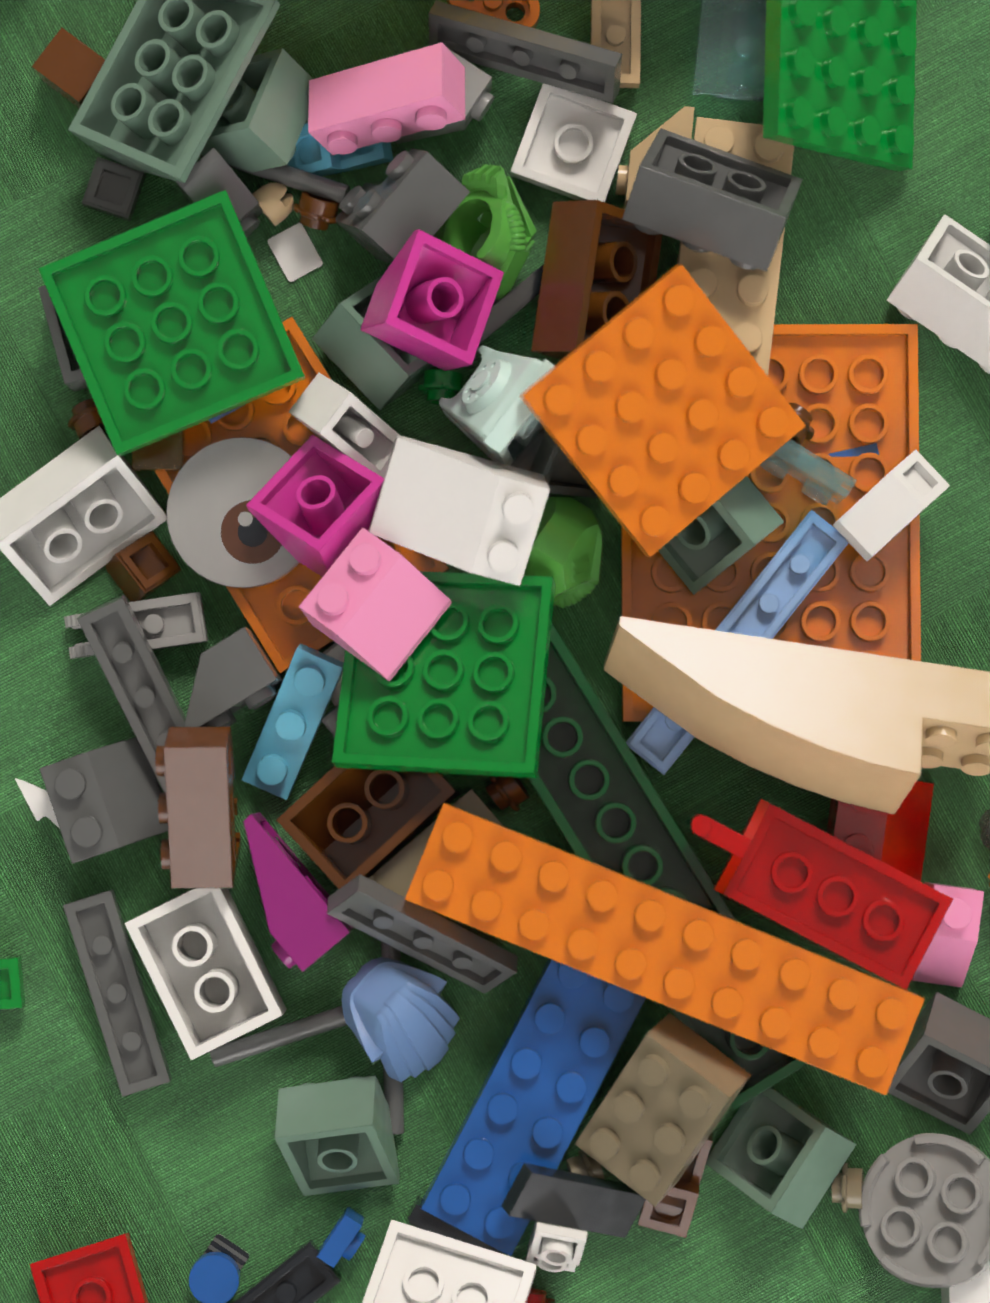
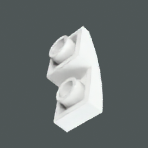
[526,1222,587,1272]

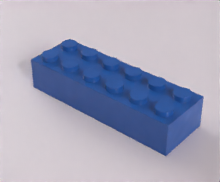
[421,958,646,1256]

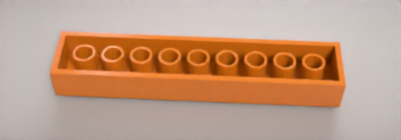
[405,802,924,1095]

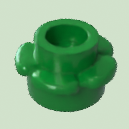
[417,369,463,406]

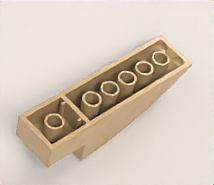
[603,616,990,814]

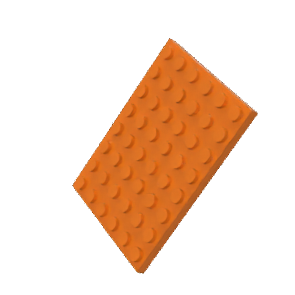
[621,324,921,722]

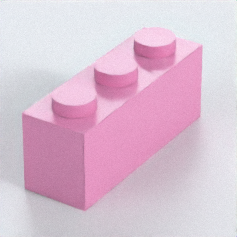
[308,42,465,155]

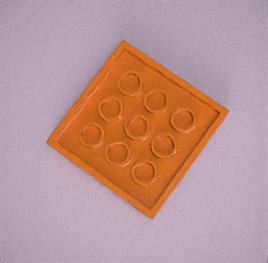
[519,264,806,557]

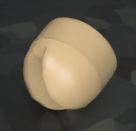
[253,183,294,227]

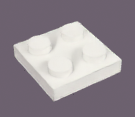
[510,83,637,202]

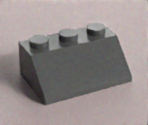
[622,128,803,272]

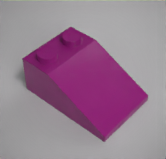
[244,812,354,972]

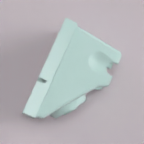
[439,345,555,466]

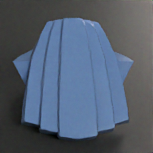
[342,957,460,1082]

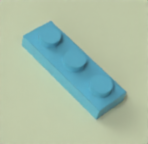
[241,643,344,800]

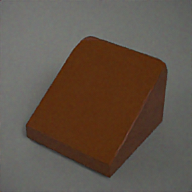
[106,531,182,602]

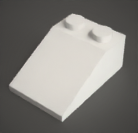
[369,435,550,586]

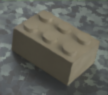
[575,1013,751,1207]

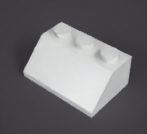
[887,214,990,374]
[0,426,167,606]

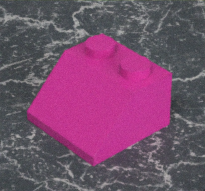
[360,229,504,371]
[246,435,384,577]

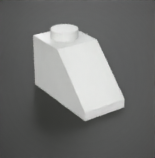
[289,372,399,478]

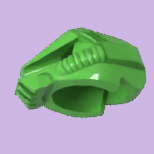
[434,164,537,300]
[524,495,604,608]

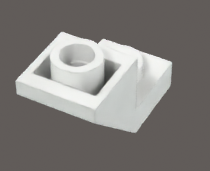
[833,450,950,562]

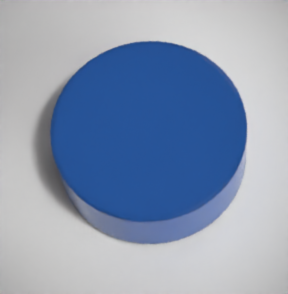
[189,1252,240,1303]

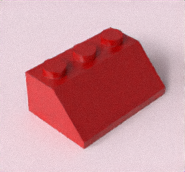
[826,781,934,882]

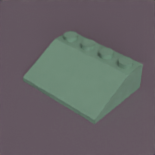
[68,0,281,183]

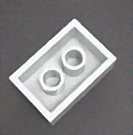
[124,888,287,1060]

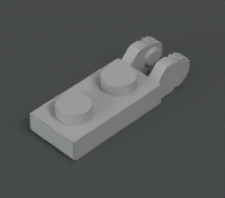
[64,592,208,659]

